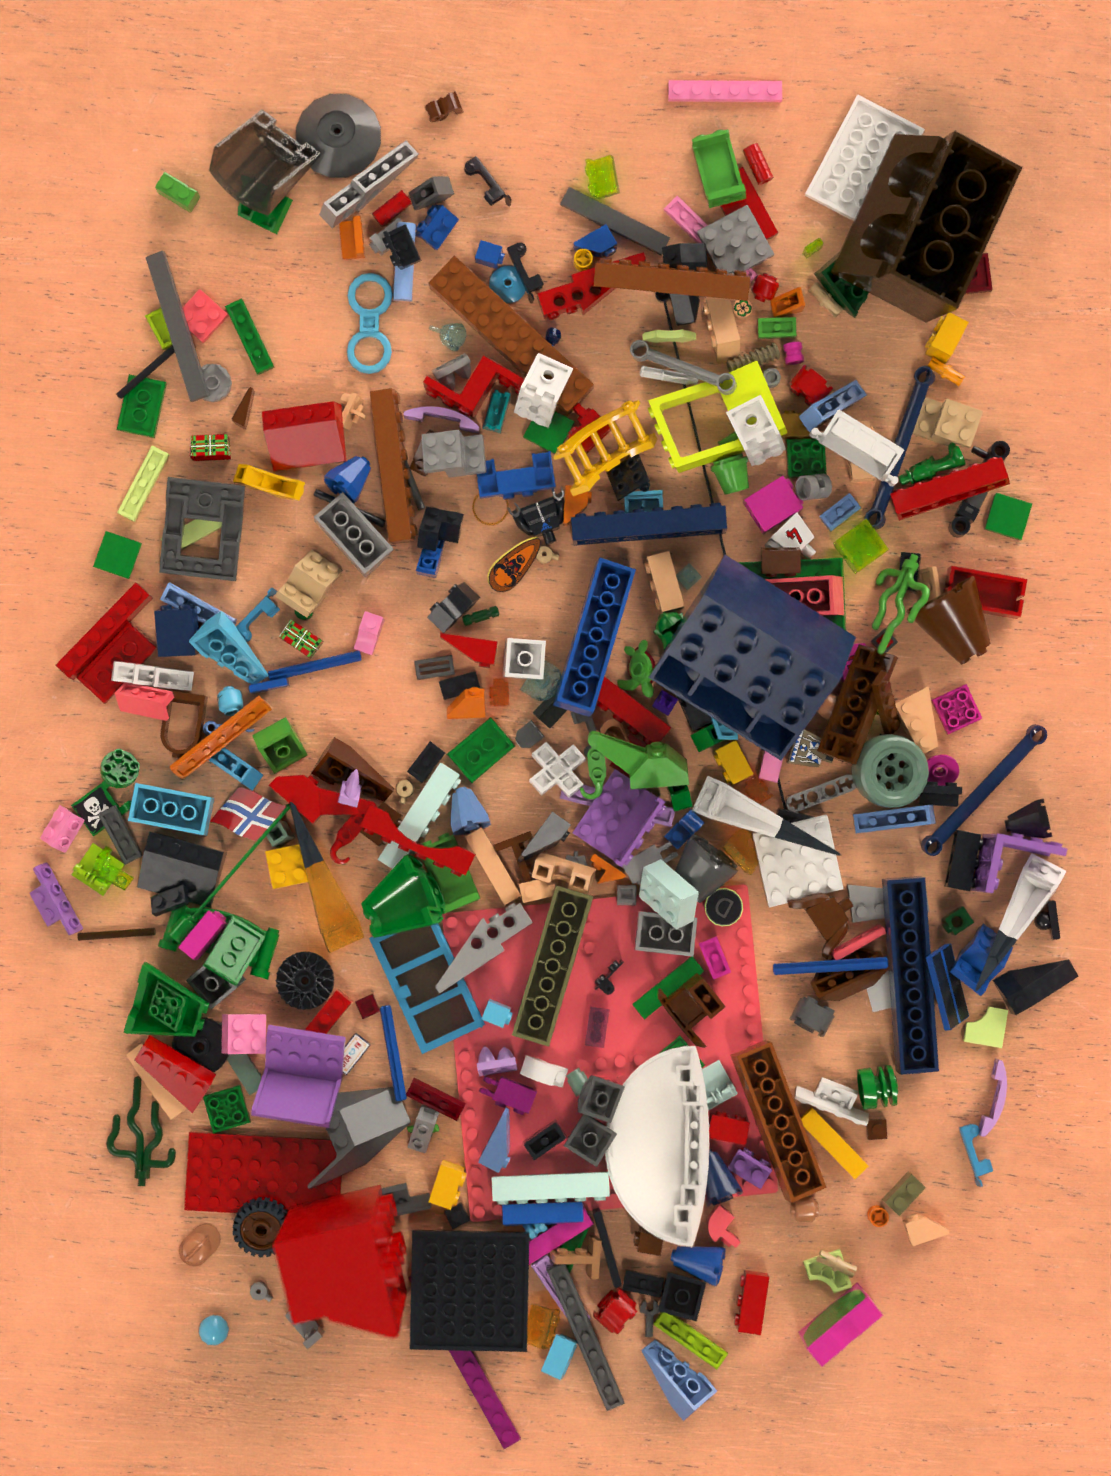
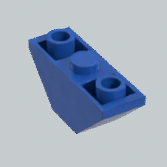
[416,540,445,578]

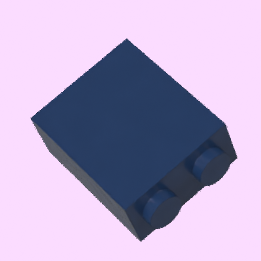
[154,604,199,657]

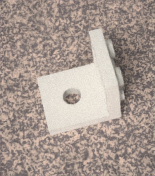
[514,353,573,428]
[726,395,786,466]

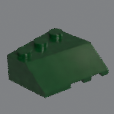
[814,253,869,318]

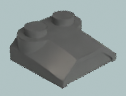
[578,1075,625,1123]
[563,1114,617,1167]

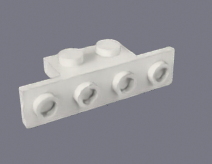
[794,1077,869,1126]

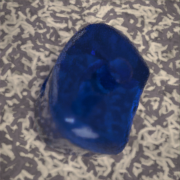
[545,327,561,346]

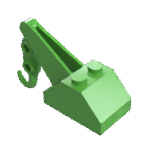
[580,731,689,800]

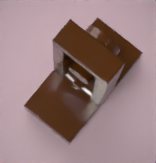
[494,831,533,882]

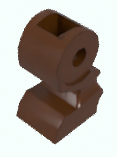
[425,91,464,122]

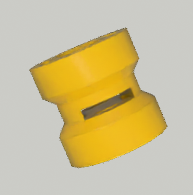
[574,249,593,272]

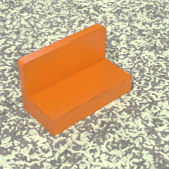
[339,216,365,260]

